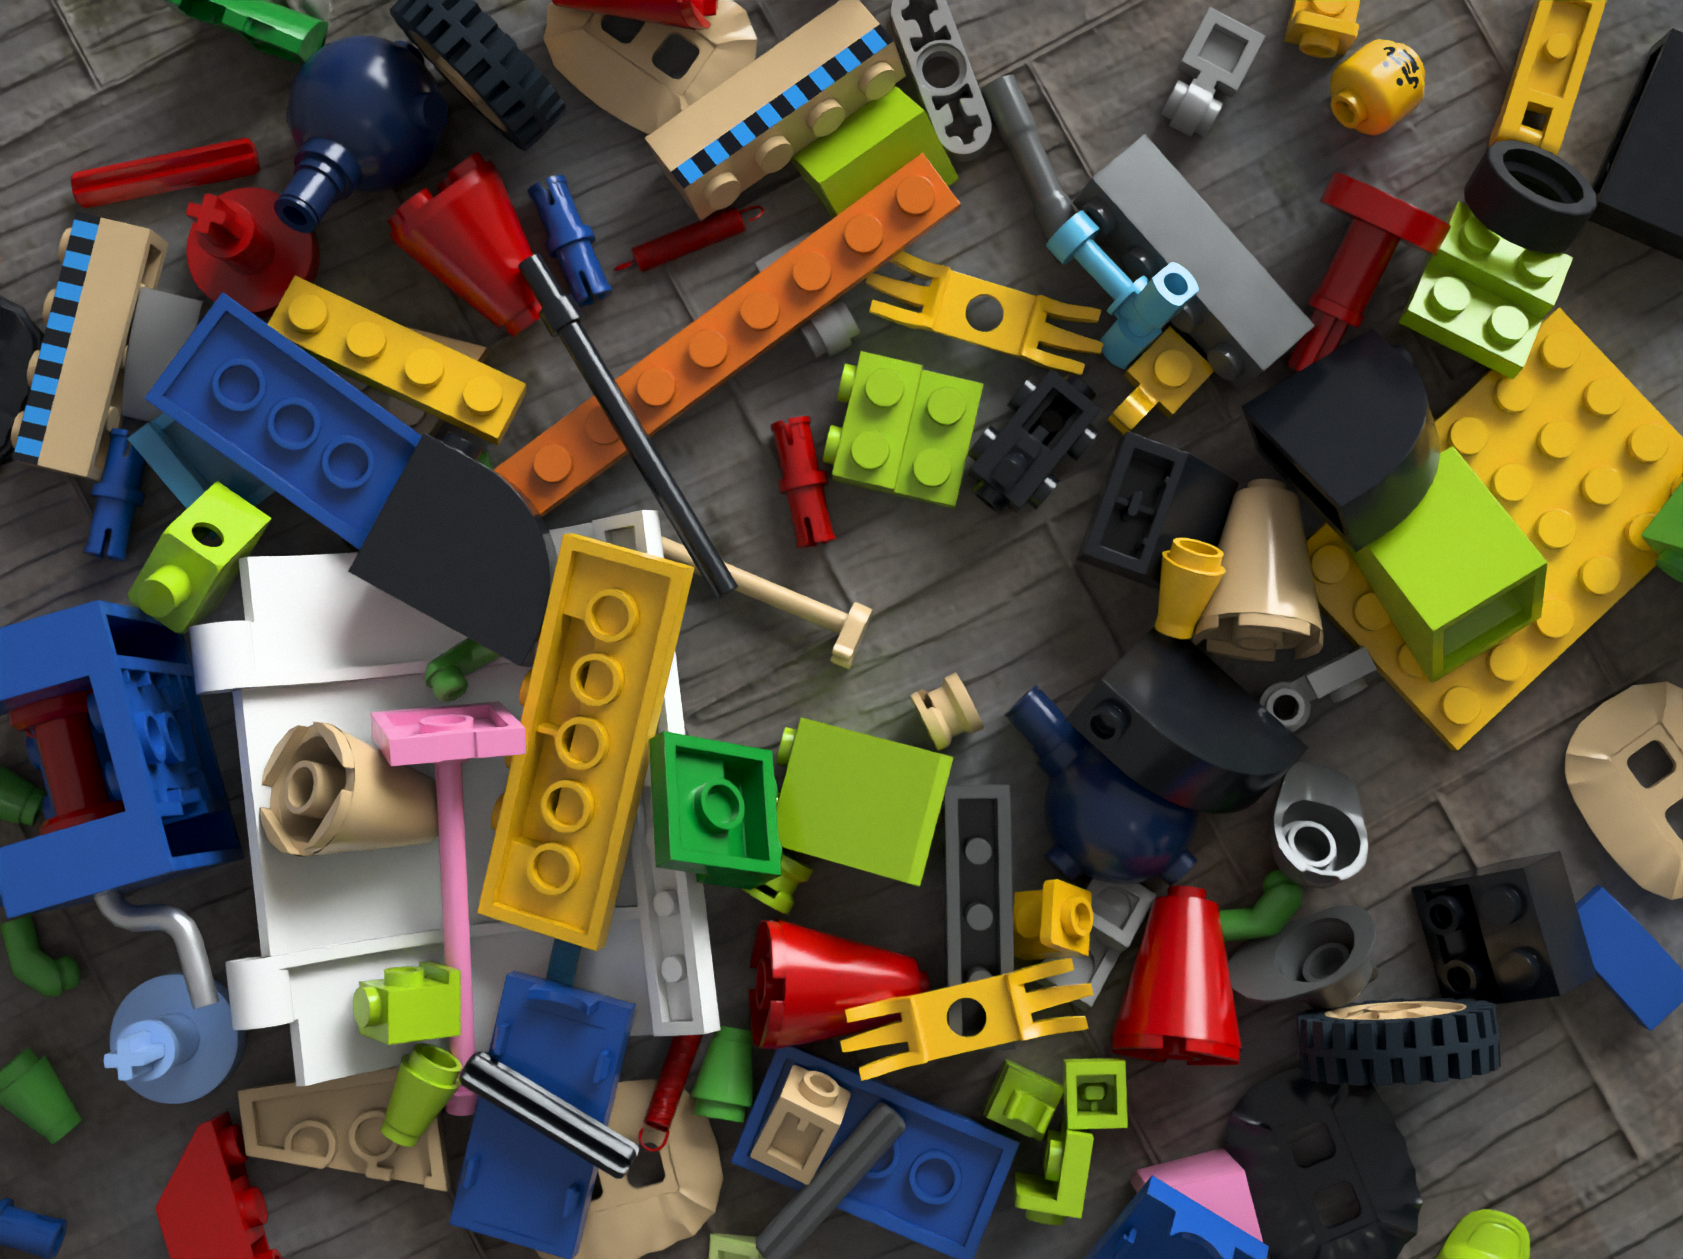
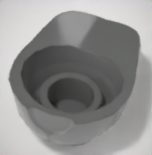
[1268,762,1368,889]

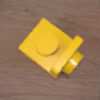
[1284,0,1360,58]
[1013,879,1094,960]

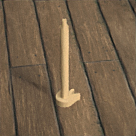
[662,536,873,669]

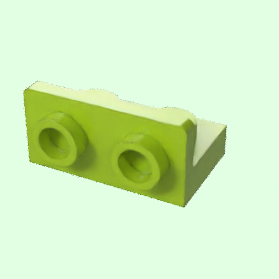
[1012,1114,1094,1225]

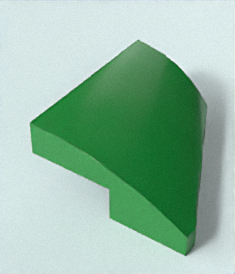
[163,0,329,66]

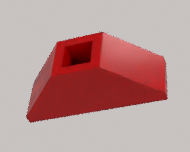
[155,1111,282,1259]

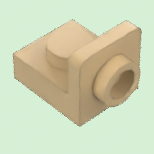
[750,1065,851,1185]

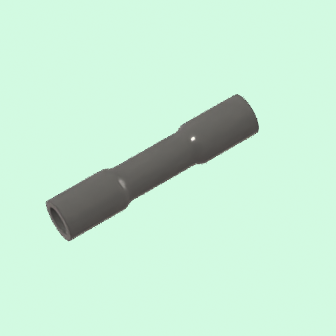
[980,74,1076,263]

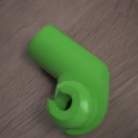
[424,638,502,702]
[1219,869,1303,942]
[0,915,81,997]

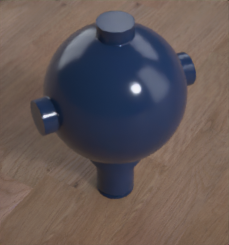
[274,35,448,233]
[1004,685,1199,886]

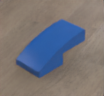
[1576,885,1683,1031]

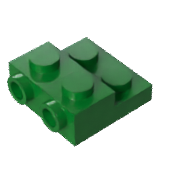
[649,731,782,890]

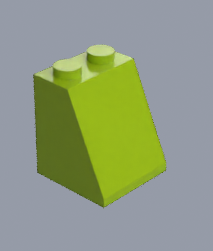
[1343,446,1548,683]
[776,717,954,886]

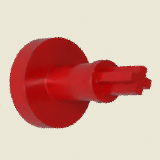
[1287,171,1451,372]
[186,187,320,318]

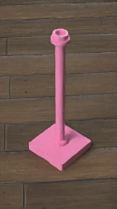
[370,701,526,1116]

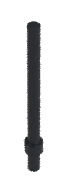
[518,254,738,600]

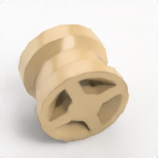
[910,672,984,751]

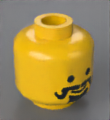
[1330,39,1425,136]

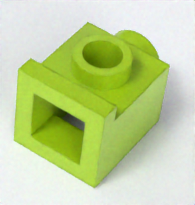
[352,961,461,1045]

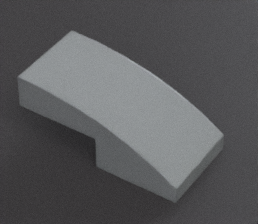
[121,287,209,422]
[1036,877,1157,1011]

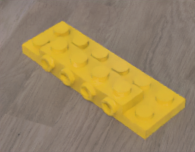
[477,533,695,951]

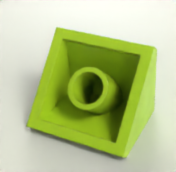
[790,85,959,219]

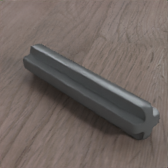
[756,1102,906,1259]

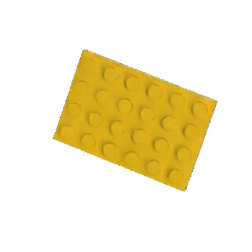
[1306,307,1683,751]

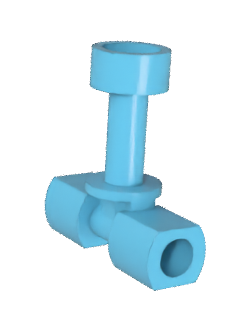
[1046,210,1199,369]

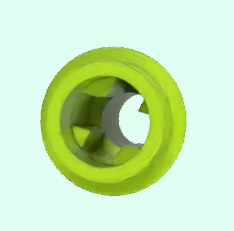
[381,1043,462,1147]

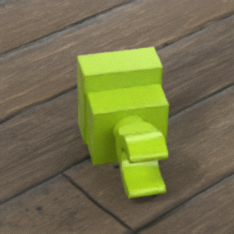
[981,1058,1064,1141]
[1063,1058,1128,1130]

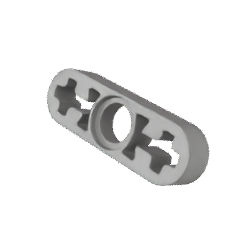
[891,0,992,162]

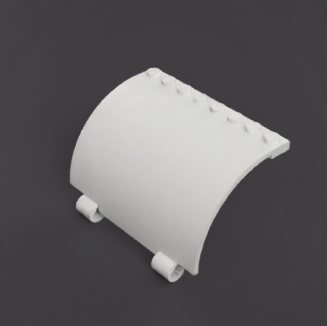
[189,510,721,1086]

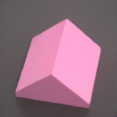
[1130,1148,1263,1242]

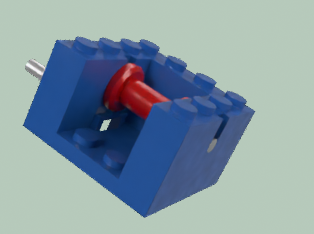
[0,600,244,1009]

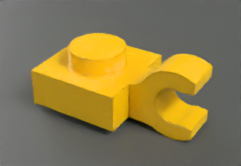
[1107,326,1214,435]

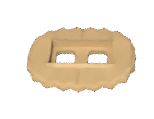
[543,0,757,134]
[1565,681,1683,900]
[535,1079,724,1259]

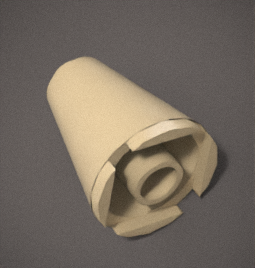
[1192,479,1324,662]
[260,721,438,857]

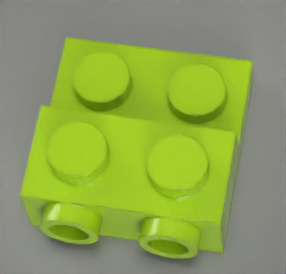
[1398,201,1573,379]
[822,351,984,509]

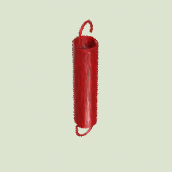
[614,206,764,273]
[638,1034,703,1152]

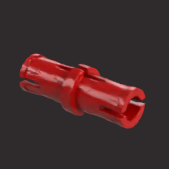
[770,416,836,549]

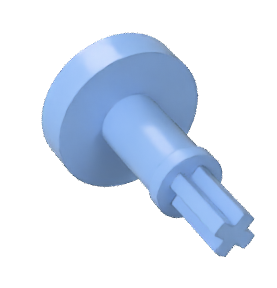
[103,971,246,1104]

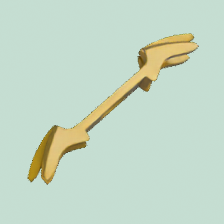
[865,251,1104,376]
[840,958,1094,1081]

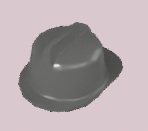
[1228,905,1378,1010]

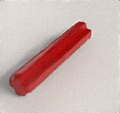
[71,138,260,208]

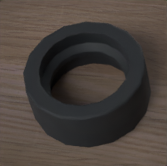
[1464,140,1597,254]

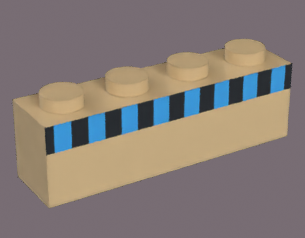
[645,0,906,221]
[11,212,169,483]

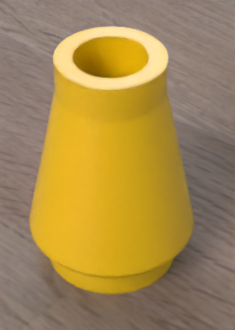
[1154,538,1226,639]

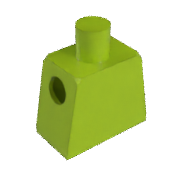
[127,481,272,635]

